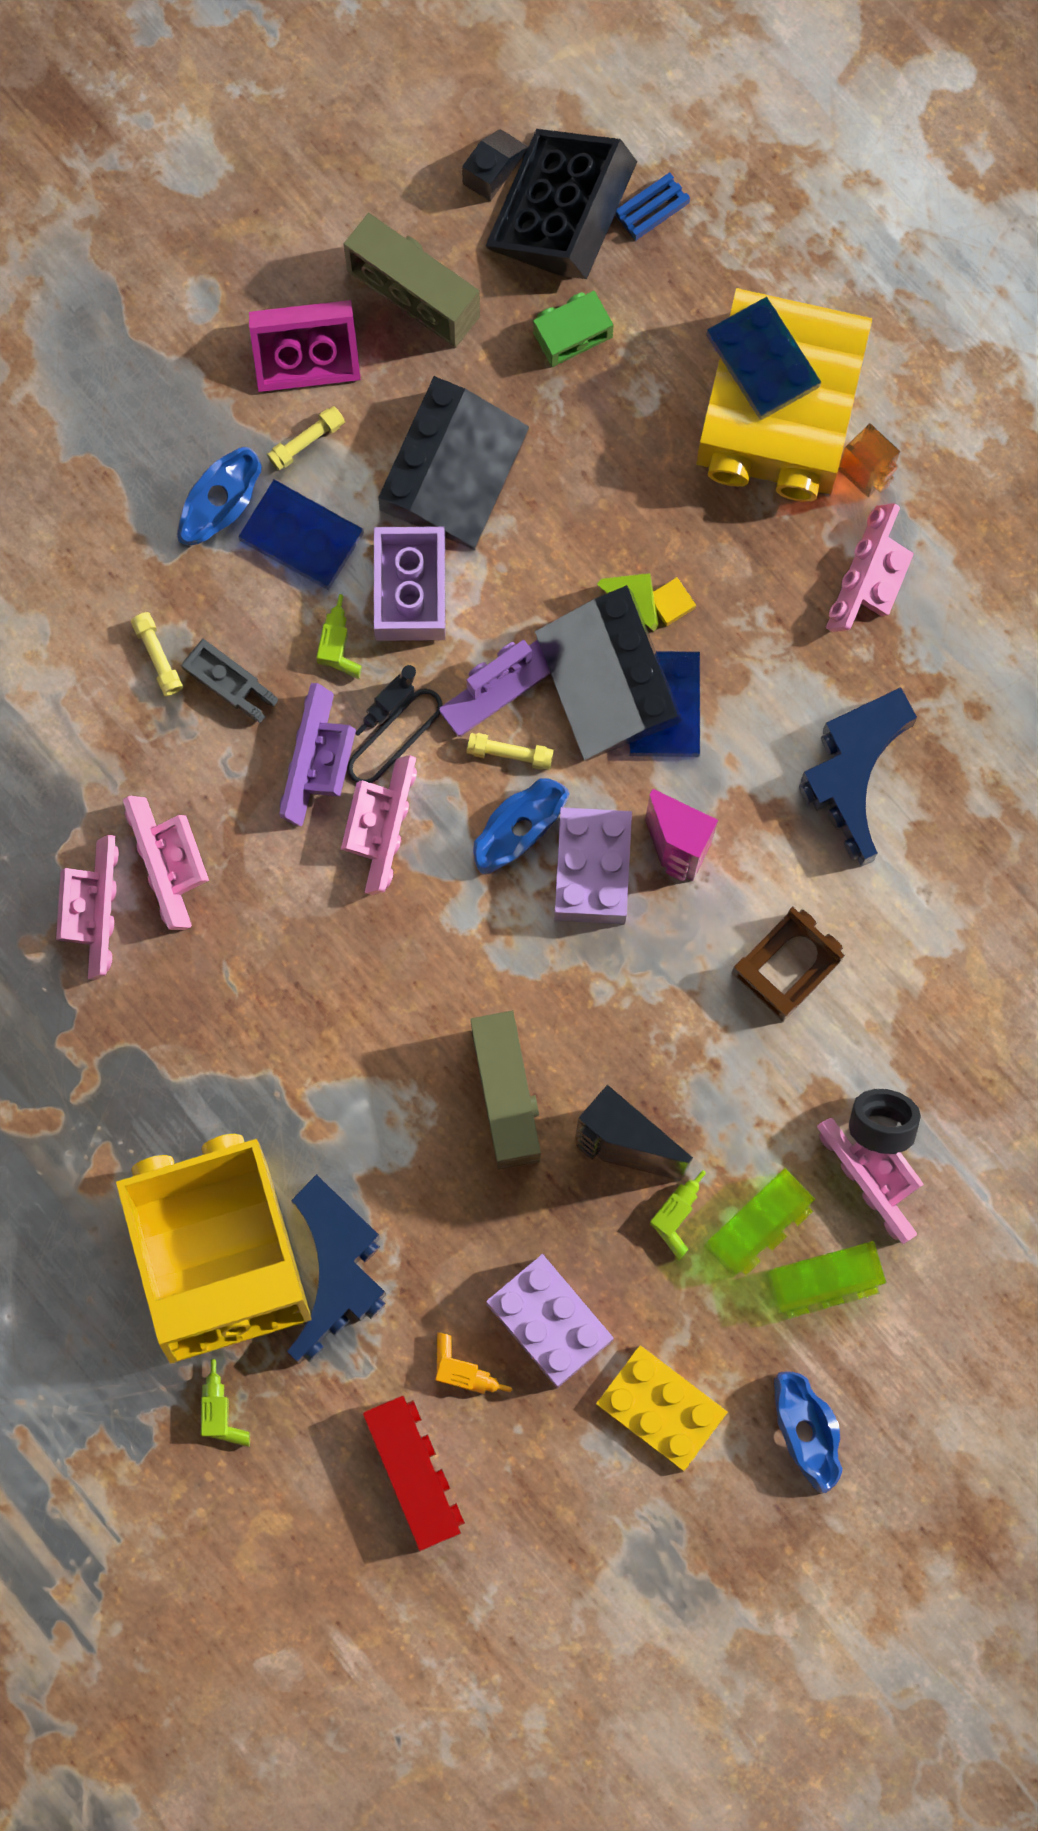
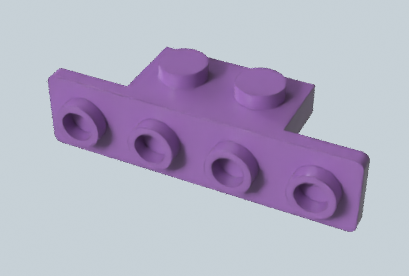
[440,640,551,737]
[279,683,356,826]

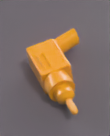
[435,1332,512,1394]

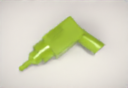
[316,594,362,680]
[650,1170,706,1261]
[201,1359,250,1447]

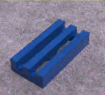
[615,172,690,241]

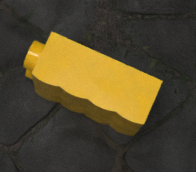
[696,288,872,502]
[116,1134,312,1364]

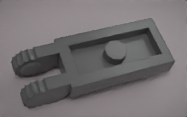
[181,638,278,723]

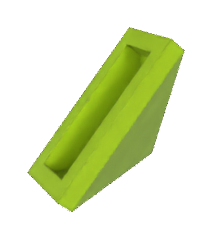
[597,573,658,631]

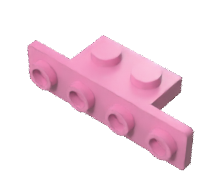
[826,503,914,632]
[341,755,417,895]
[123,796,209,930]
[56,835,119,980]
[817,1118,924,1244]

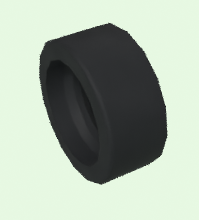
[848,1089,921,1154]

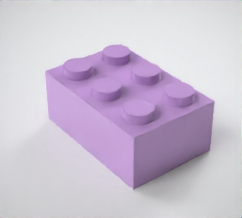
[374,527,445,641]
[554,807,632,924]
[486,1254,614,1388]

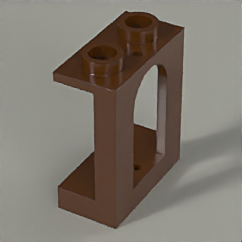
[731,906,845,1022]

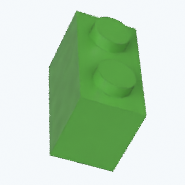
[533,290,614,367]

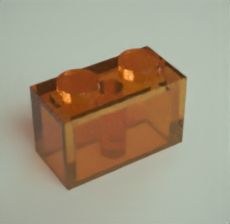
[839,423,900,498]

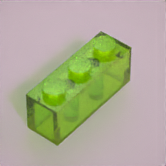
[704,1168,815,1277]
[766,1241,887,1319]

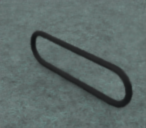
[348,689,443,783]

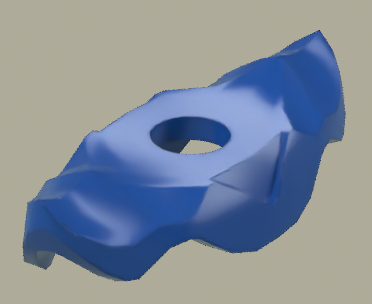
[177,447,262,545]
[473,778,570,875]
[774,1372,842,1493]

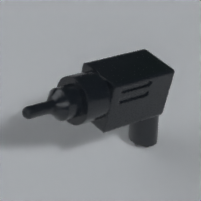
[355,665,416,736]

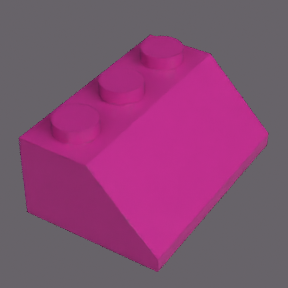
[249,300,361,392]
[645,789,718,881]

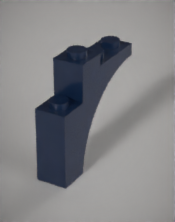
[799,687,917,867]
[287,1174,386,1364]

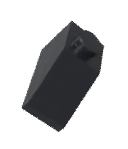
[462,129,528,202]

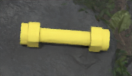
[267,406,345,471]
[130,612,183,696]
[467,733,554,770]

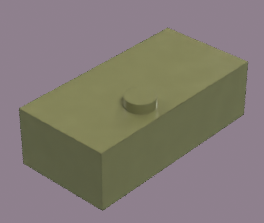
[343,212,480,348]
[470,1010,541,1170]

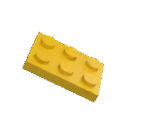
[596,1345,728,1472]

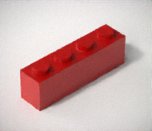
[363,1395,465,1551]

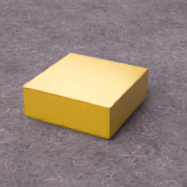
[653,577,696,627]

